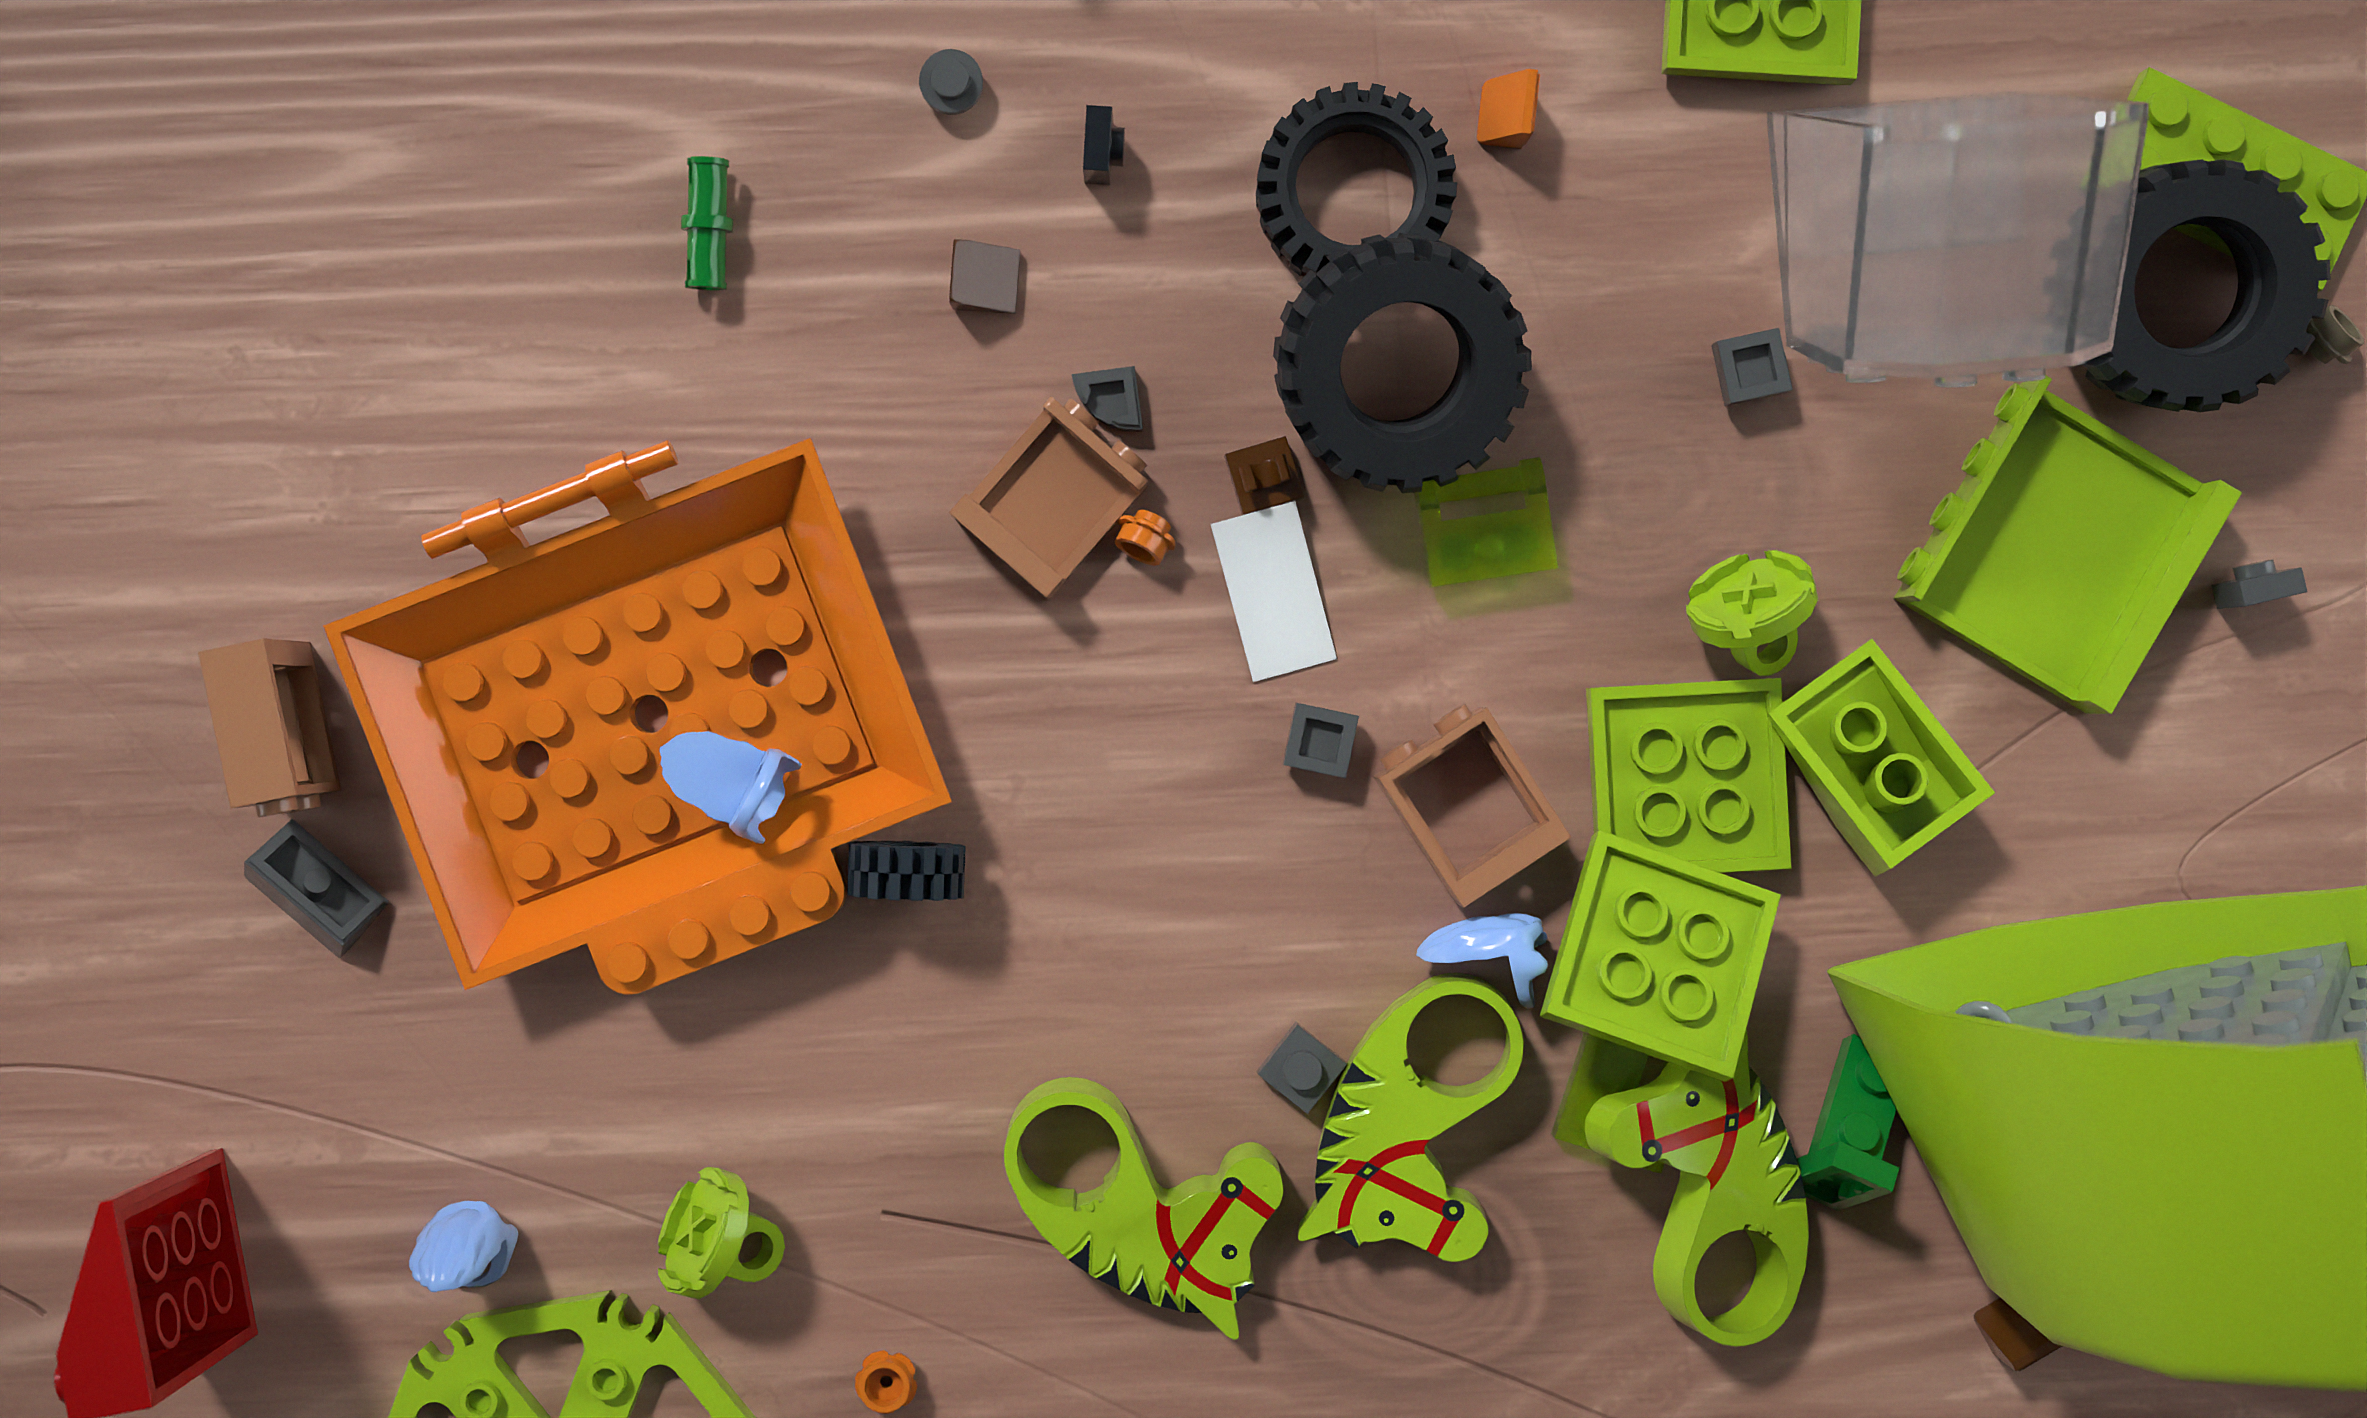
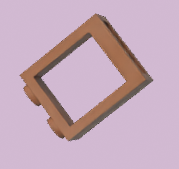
[198,638,341,818]
[1373,704,1571,908]

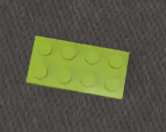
[2085,67,2367,292]

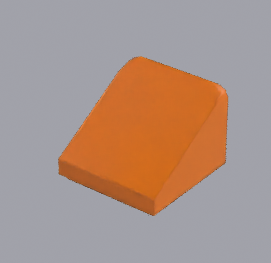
[1476,69,1540,149]

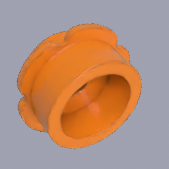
[1115,510,1176,566]
[855,1350,918,1414]

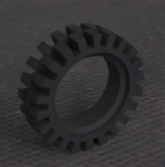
[1255,82,1457,276]

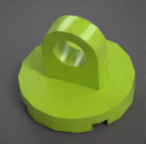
[1686,550,1818,676]
[658,1167,785,1299]

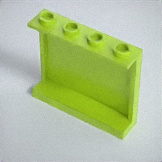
[1893,374,2242,714]

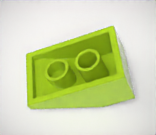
[1767,639,1995,877]

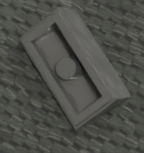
[244,819,389,958]

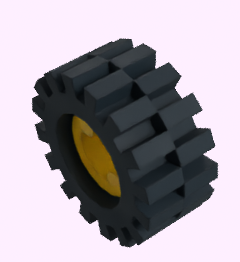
[847,841,966,901]

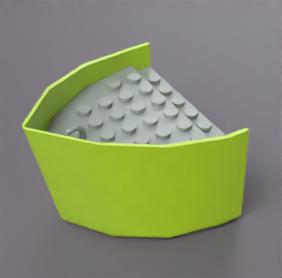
[1827,885,2367,1392]

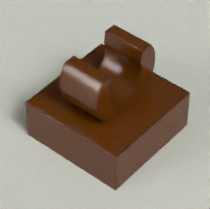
[1224,436,1304,515]

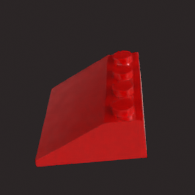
[54,1148,258,1418]

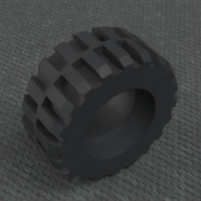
[2049,159,2331,413]
[1273,233,1532,494]

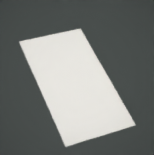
[1211,501,1337,682]

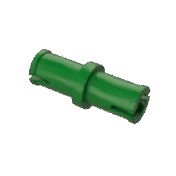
[681,156,733,291]

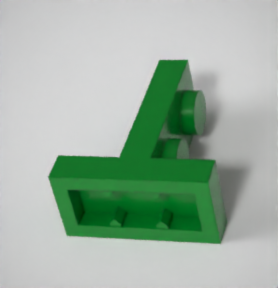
[1797,1034,1899,1211]

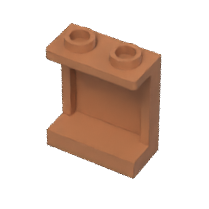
[949,396,1148,600]

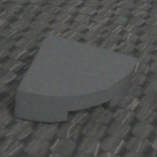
[1072,366,1143,432]

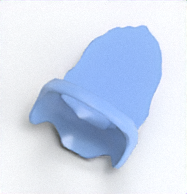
[659,731,802,844]
[1416,913,1548,1009]
[409,1200,518,1292]

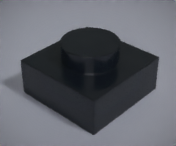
[1083,105,1125,185]

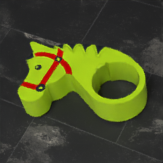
[1298,973,1523,1262]
[1585,1029,1809,1346]
[1004,1077,1283,1340]

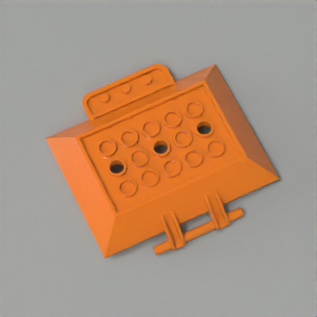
[323,438,952,994]

